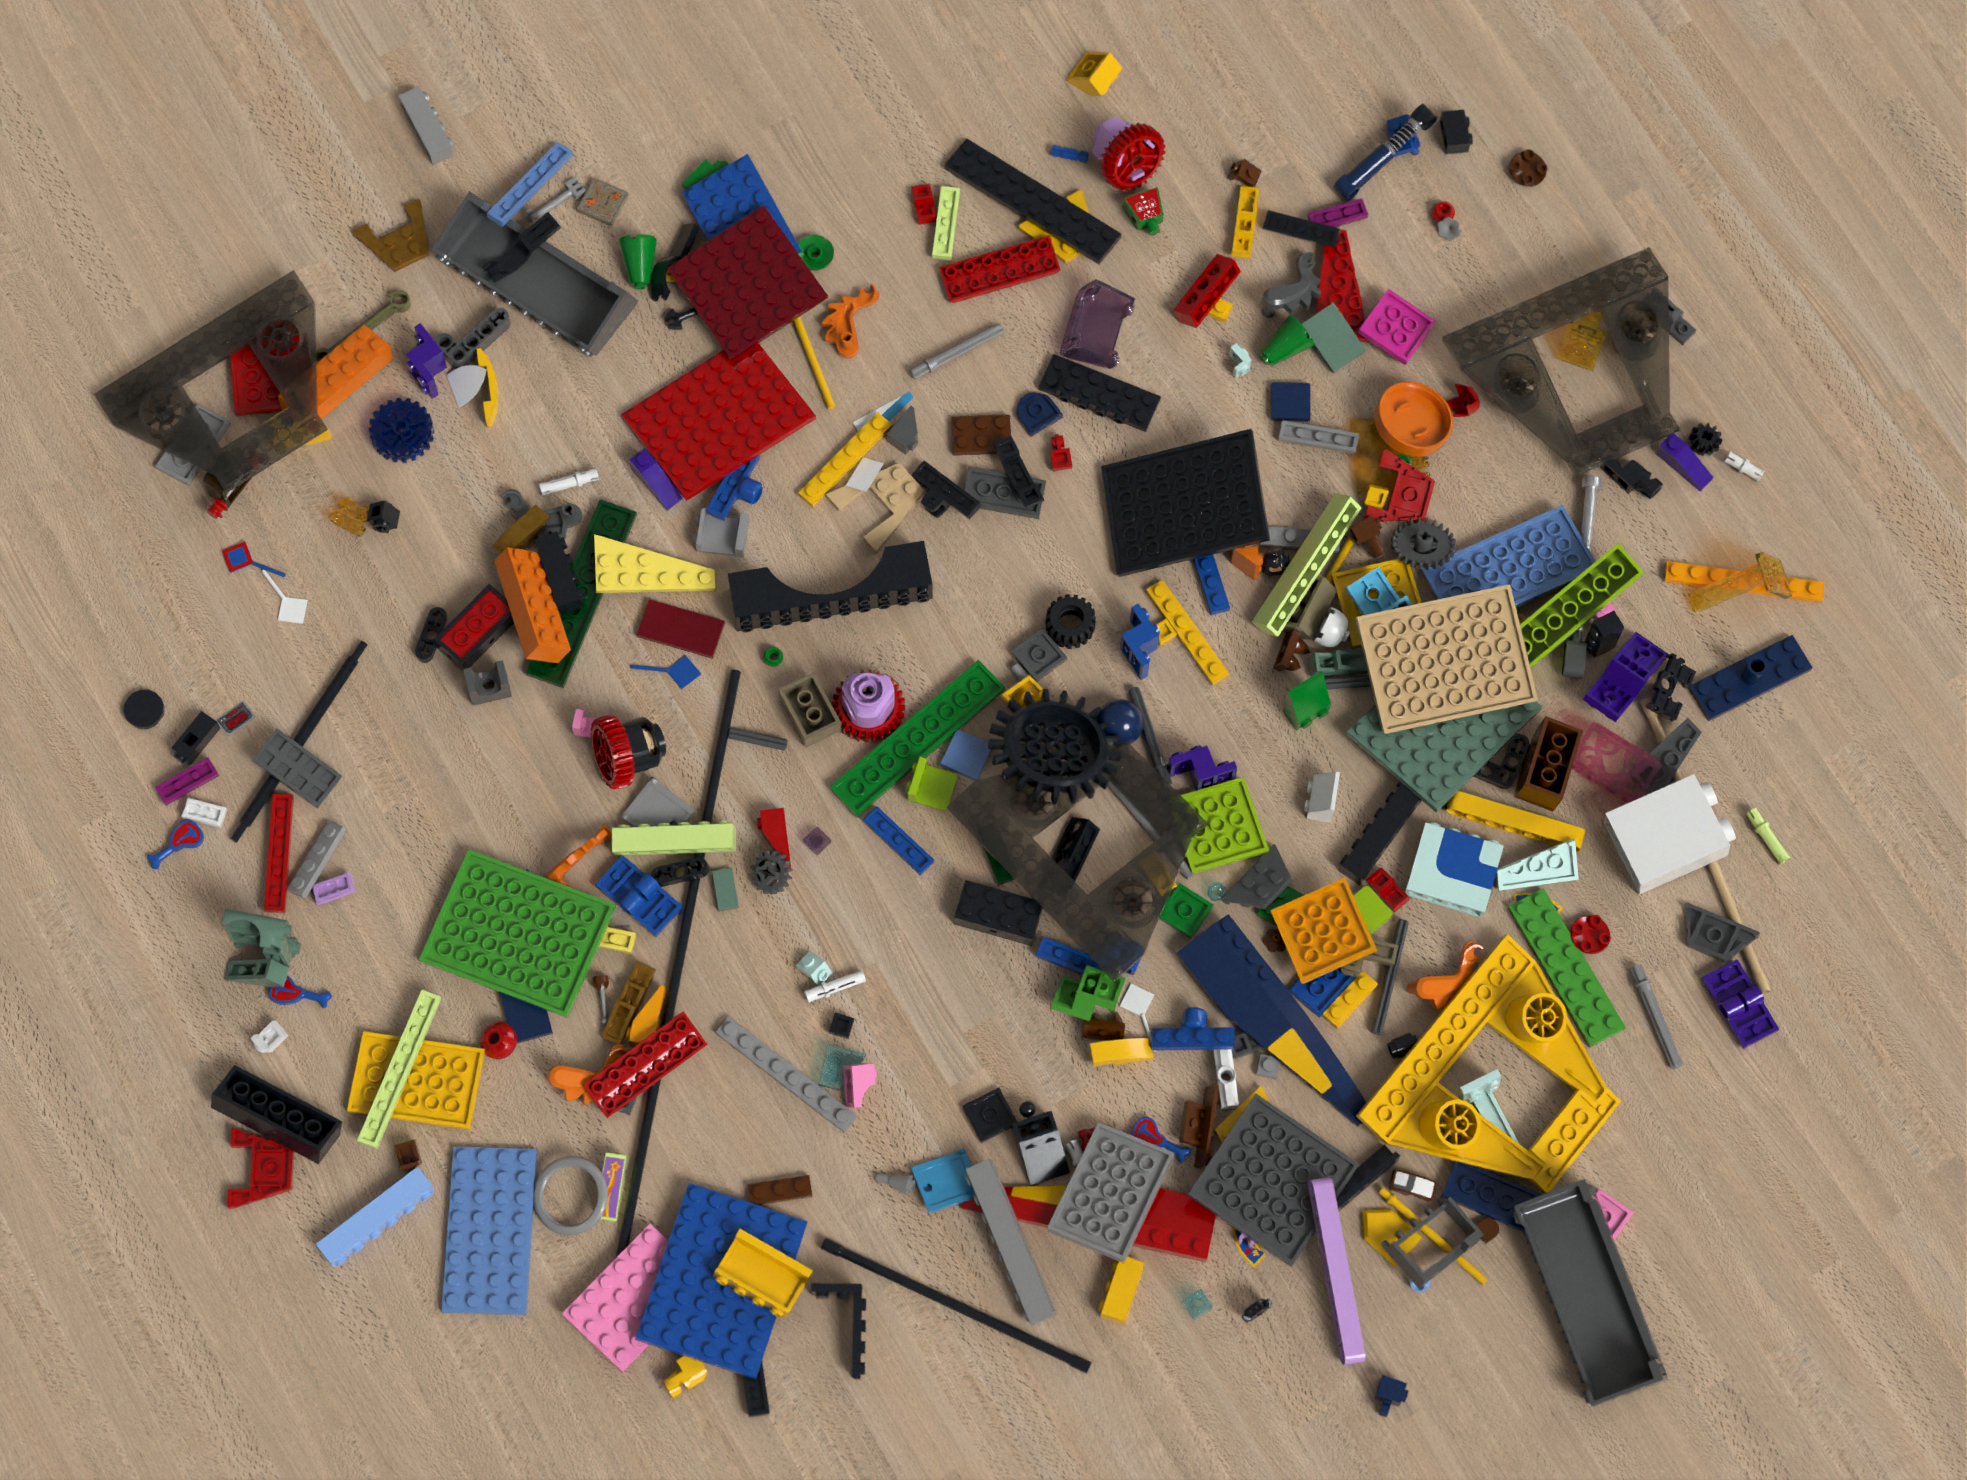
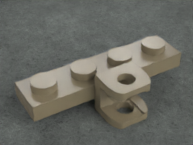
[1341,939,1399,977]

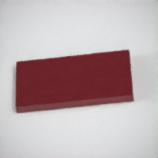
[637,599,725,659]

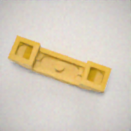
[477,348,499,427]

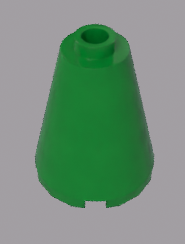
[618,234,657,289]
[1260,314,1315,366]

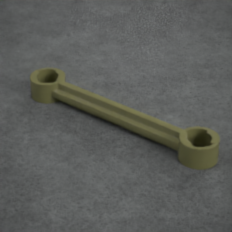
[314,290,411,364]

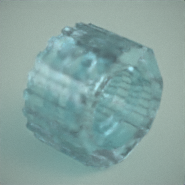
[1207,882,1226,902]

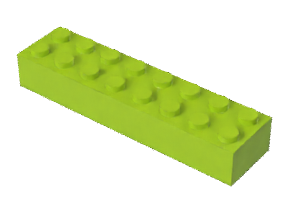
[1520,542,1644,668]

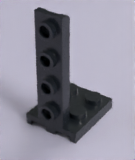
[811,1283,866,1380]

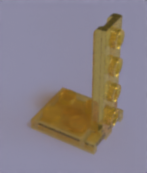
[1556,279,1614,372]
[1688,552,1792,613]

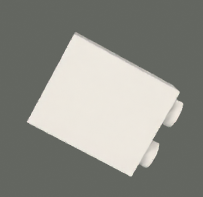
[1604,774,1736,895]

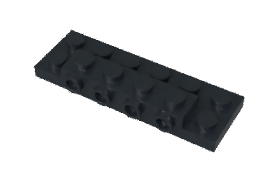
[1038,354,1161,432]

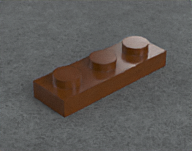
[747,1175,813,1205]

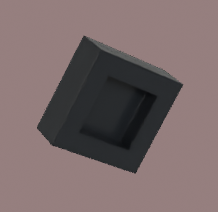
[829,1013,855,1039]

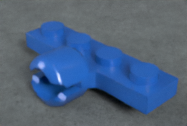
[706,455,763,521]
[1151,1007,1235,1051]

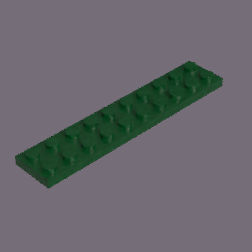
[526,499,637,688]

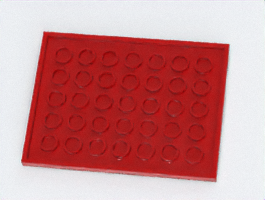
[621,344,816,501]

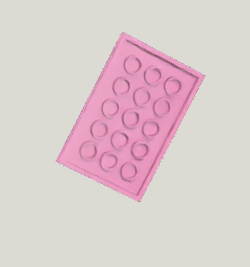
[562,1224,668,1373]

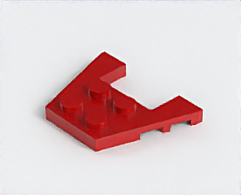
[1363,448,1435,522]
[227,1128,294,1209]

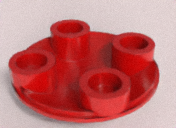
[1570,915,1611,954]

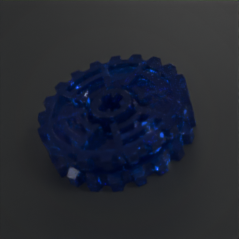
[369,398,435,463]

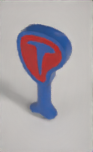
[147,820,204,869]
[269,975,332,1009]
[1131,1117,1191,1163]

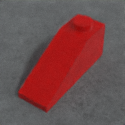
[757,808,791,868]

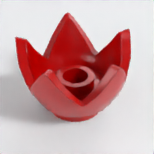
[1446,384,1480,417]

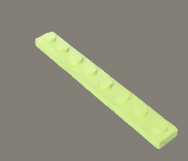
[357,990,442,1149]

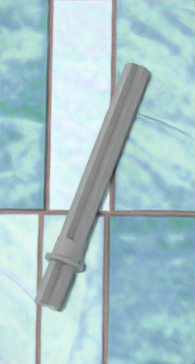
[909,324,1004,379]
[1630,964,1683,1069]

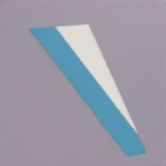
[853,392,914,431]

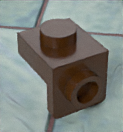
[1228,159,1262,187]
[394,1139,422,1173]

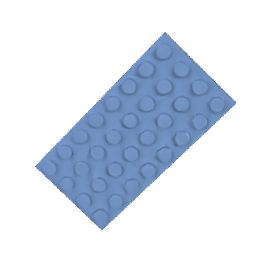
[1421,505,1596,608]
[442,1147,537,1315]

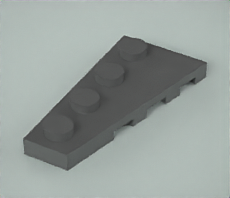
[1629,718,1702,794]

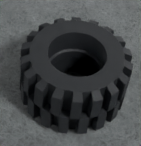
[1046,594,1096,649]

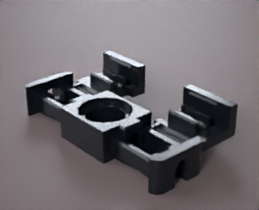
[1646,653,1696,721]

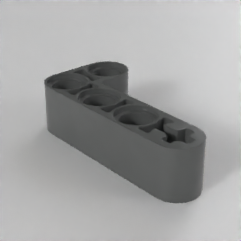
[435,308,511,369]

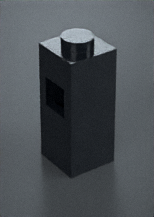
[171,711,221,765]

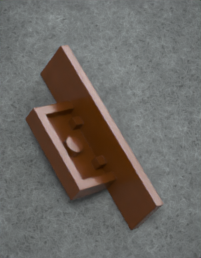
[1179,1084,1219,1168]

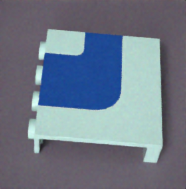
[1405,822,1504,918]

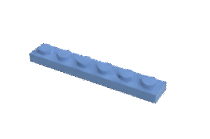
[487,142,573,227]

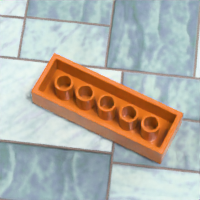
[278,325,394,431]
[494,547,571,663]

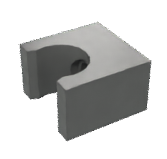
[464,660,512,706]

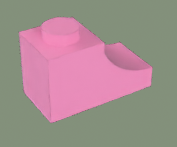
[843,1063,877,1108]

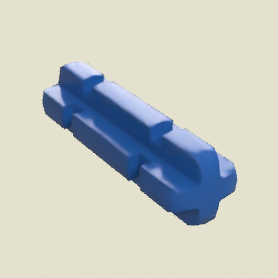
[1051,145,1089,163]

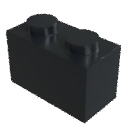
[1440,109,1473,155]

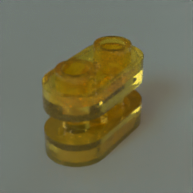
[328,497,370,537]

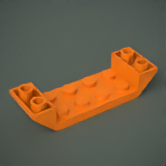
[1229,547,1263,580]

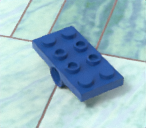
[595,855,683,937]

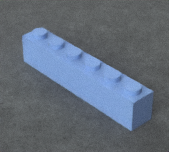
[316,1167,435,1268]

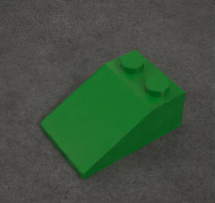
[1283,671,1331,731]

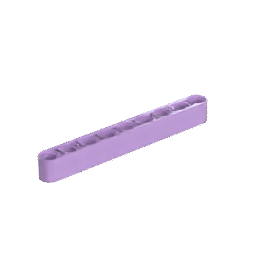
[1308,1177,1365,1365]

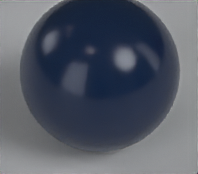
[1096,699,1144,747]

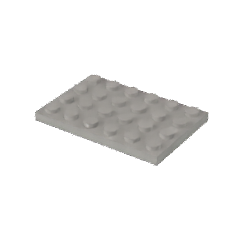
[1047,1122,1175,1263]

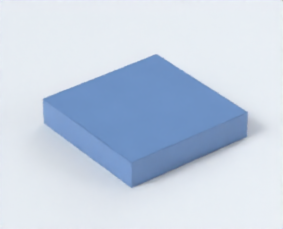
[940,730,992,782]

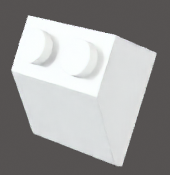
[1304,772,1340,823]

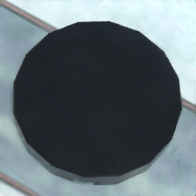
[124,690,165,729]

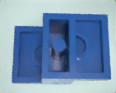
[1120,603,1160,680]

